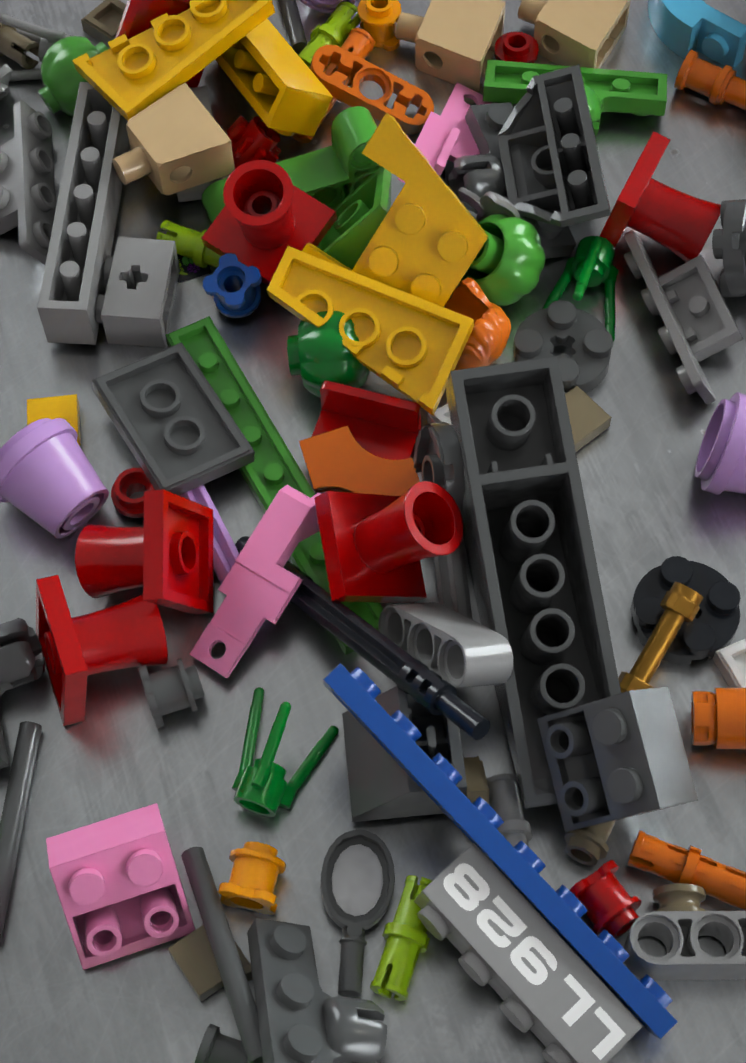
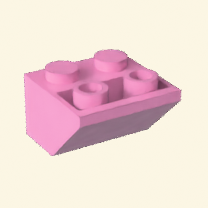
[46,803,195,970]

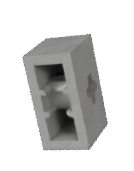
[96,237,180,348]

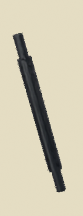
[235,536,490,740]

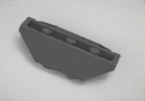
[497,64,611,227]

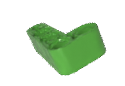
[201,106,382,223]

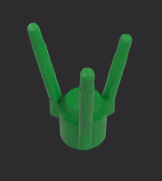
[542,235,619,342]
[232,687,339,817]

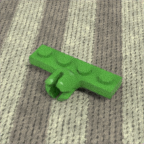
[483,59,667,136]

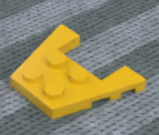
[302,113,489,307]

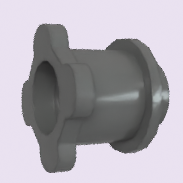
[138,658,205,728]

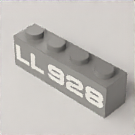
[414,843,643,1063]

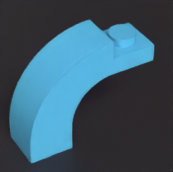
[647,0,746,69]

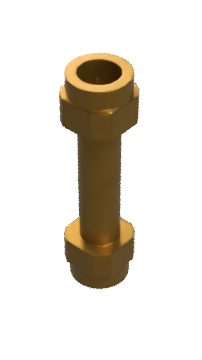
[618,582,704,693]

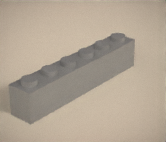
[37,82,129,345]

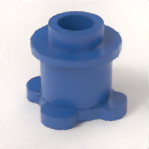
[203,253,262,318]

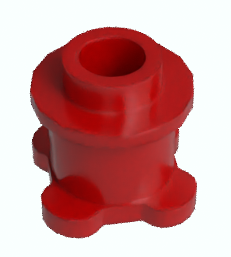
[570,860,642,939]

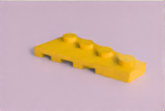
[72,0,275,121]
[267,246,474,416]

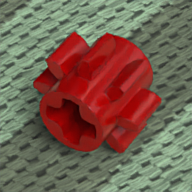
[227,116,281,168]

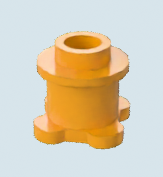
[357,0,401,51]
[218,841,286,915]

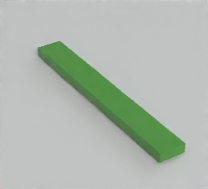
[165,316,383,655]

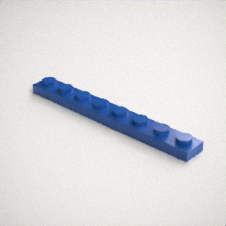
[323,663,678,1039]

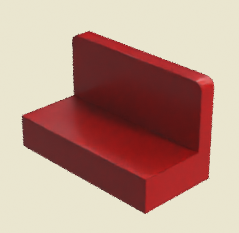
[311,380,421,460]

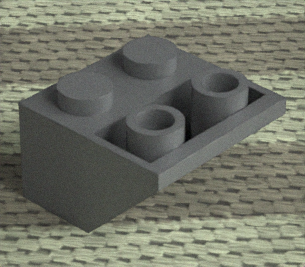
[342,686,467,822]
[537,686,698,832]

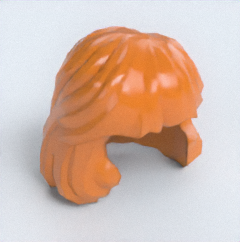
[445,277,511,370]

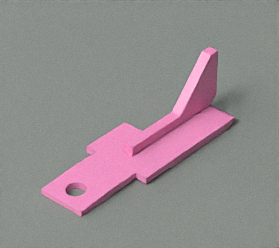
[397,82,492,183]
[189,485,321,679]

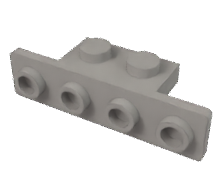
[0,100,56,265]
[624,230,743,405]

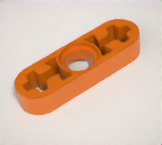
[309,45,434,135]

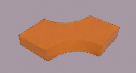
[299,426,420,496]

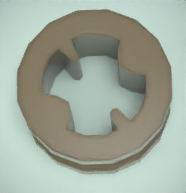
[652,883,706,911]

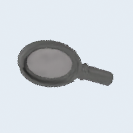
[320,829,395,997]

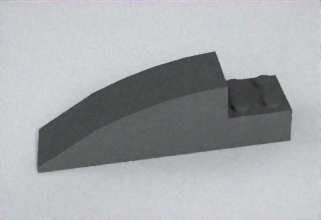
[446,356,621,809]

